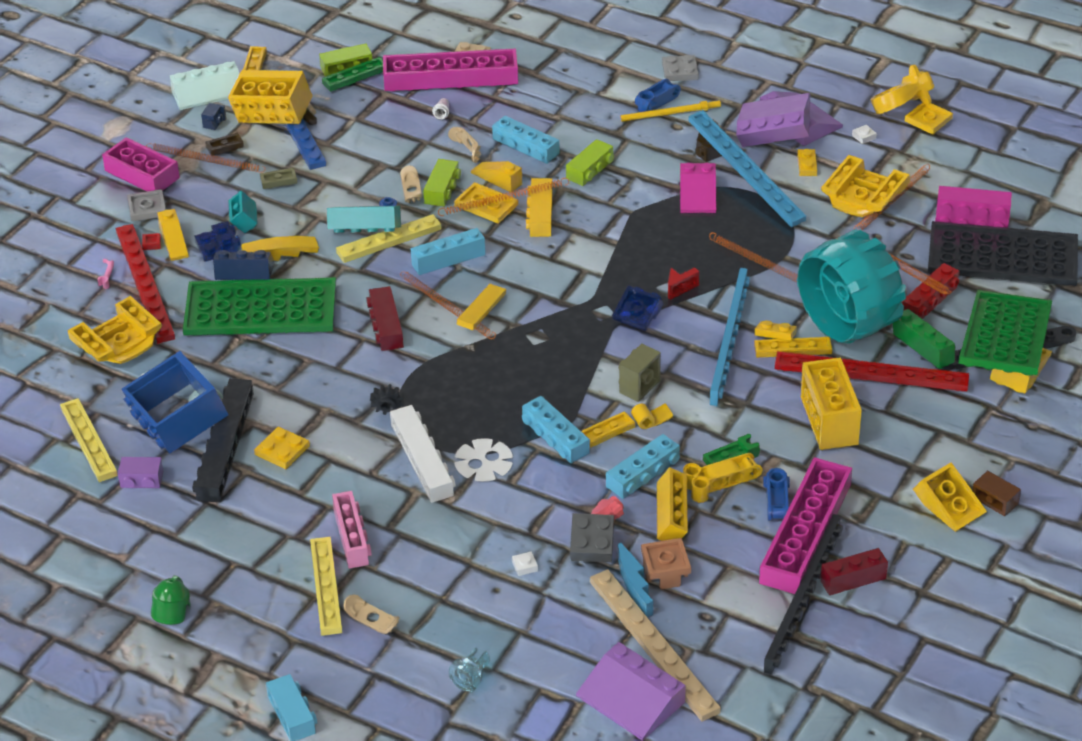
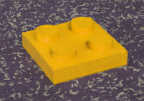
[905,102,953,134]
[254,426,310,469]

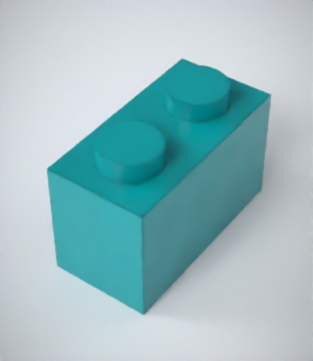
[228,190,258,234]

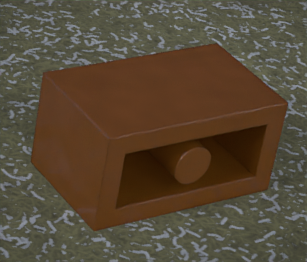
[972,470,1021,516]

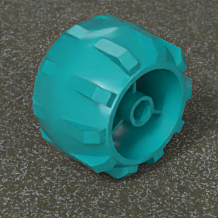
[797,229,907,344]

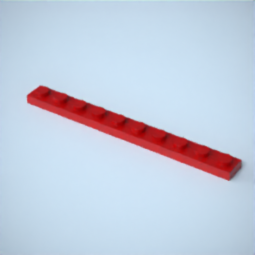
[115,224,175,344]
[775,351,969,392]

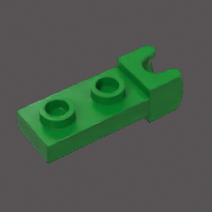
[703,434,760,465]

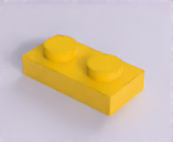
[797,149,817,176]
[755,320,797,341]

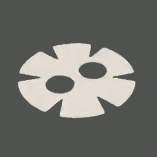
[454,439,513,482]

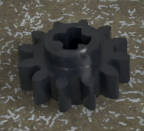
[370,384,405,415]

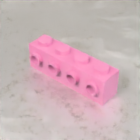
[332,491,372,569]

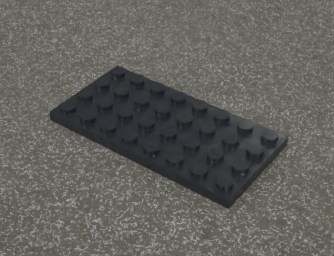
[927,221,1078,286]

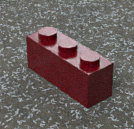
[820,548,888,596]

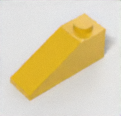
[471,161,522,193]
[157,209,189,261]

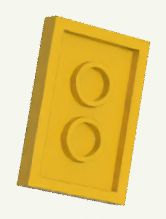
[454,182,518,224]

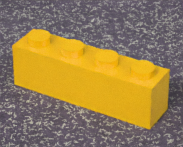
[526,178,553,237]
[657,467,688,541]

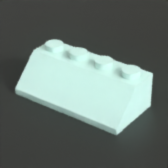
[169,61,239,110]

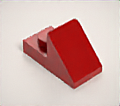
[668,268,699,300]

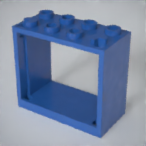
[121,351,228,454]

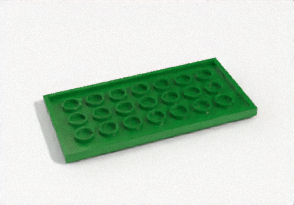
[183,277,336,336]
[959,290,1052,376]

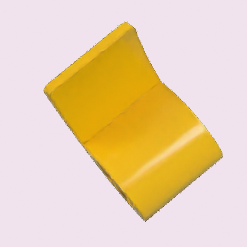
[631,403,673,429]

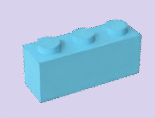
[266,674,317,741]

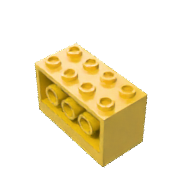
[228,70,313,124]
[800,358,862,450]

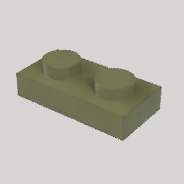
[260,168,297,189]

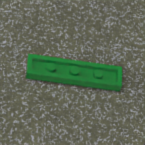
[322,57,383,92]

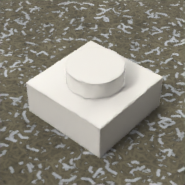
[852,125,877,144]
[512,551,538,576]

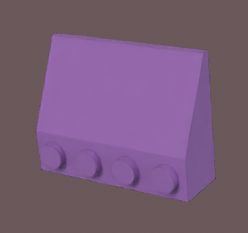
[760,91,843,146]
[736,93,810,147]
[576,642,686,741]

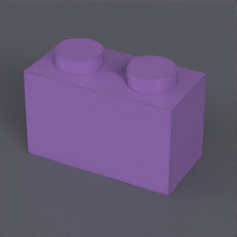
[118,457,164,488]

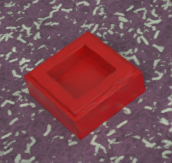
[142,233,161,251]

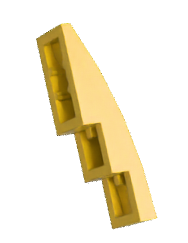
[241,236,319,261]

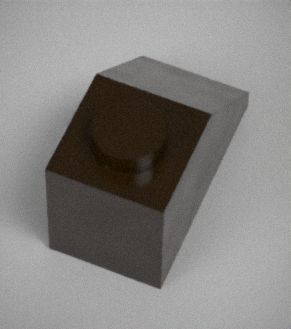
[695,132,722,162]

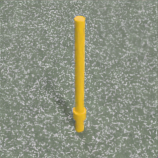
[620,100,721,122]

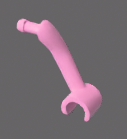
[98,259,114,289]

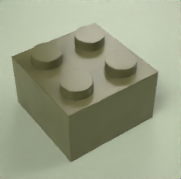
[618,344,661,402]

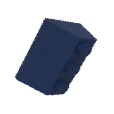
[213,250,274,280]

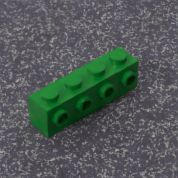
[893,309,956,369]

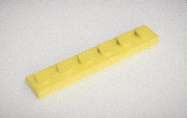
[336,214,441,263]
[60,398,118,482]
[310,536,342,636]

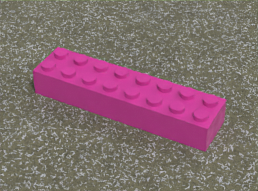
[383,48,518,91]
[759,457,852,594]

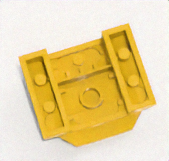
[821,155,910,217]
[67,296,162,364]

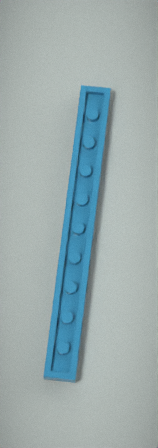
[688,110,806,227]
[710,268,750,406]

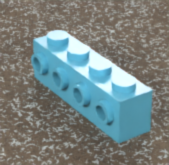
[492,116,560,164]
[411,228,485,275]
[522,396,590,463]
[606,434,680,499]

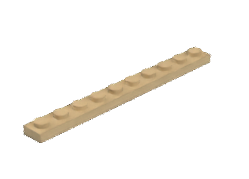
[590,569,721,722]

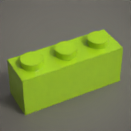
[319,43,373,77]
[566,139,614,186]
[423,158,461,207]

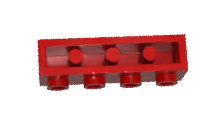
[902,263,960,319]

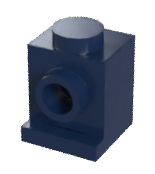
[201,103,227,130]

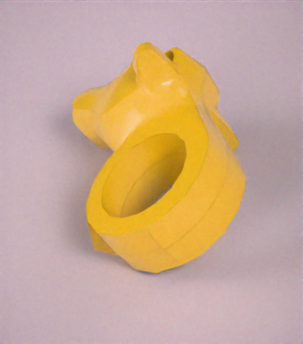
[870,64,935,114]

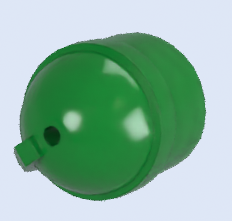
[151,575,191,625]

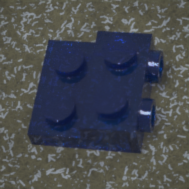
[194,221,241,262]
[612,286,663,331]

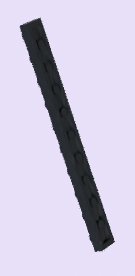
[764,514,843,675]

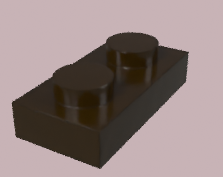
[205,132,244,156]

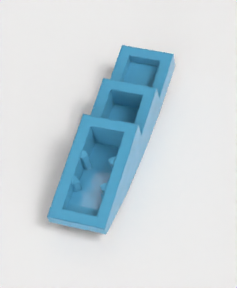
[618,543,653,618]

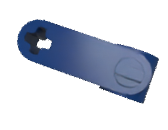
[635,78,681,112]
[763,468,790,521]

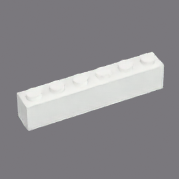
[390,405,456,503]

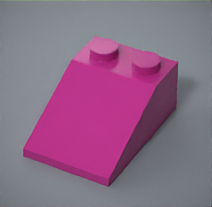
[680,163,716,213]

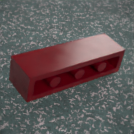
[366,286,404,351]

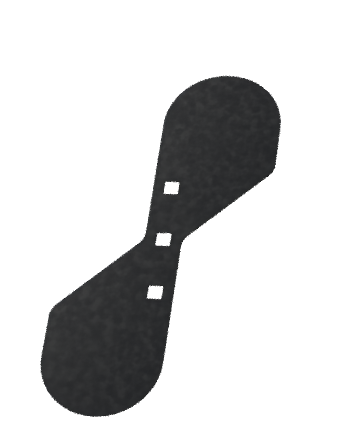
[400,187,795,454]

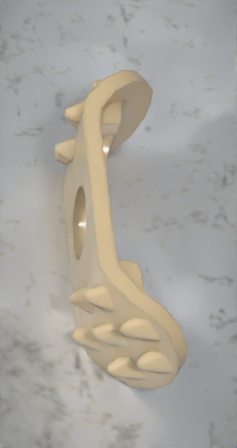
[448,127,481,163]
[400,165,422,203]
[343,594,400,634]

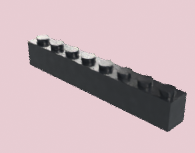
[192,378,254,503]

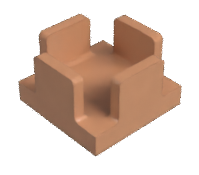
[641,538,691,589]

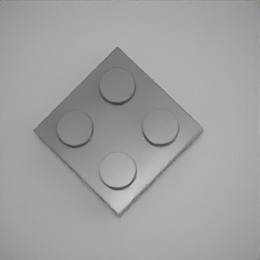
[662,55,698,81]
[127,189,166,222]

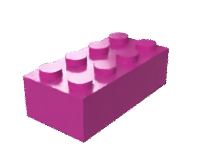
[102,137,180,192]
[935,186,1012,228]

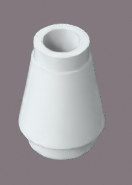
[432,98,449,119]

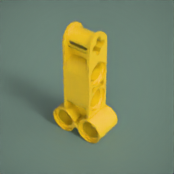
[683,453,763,503]

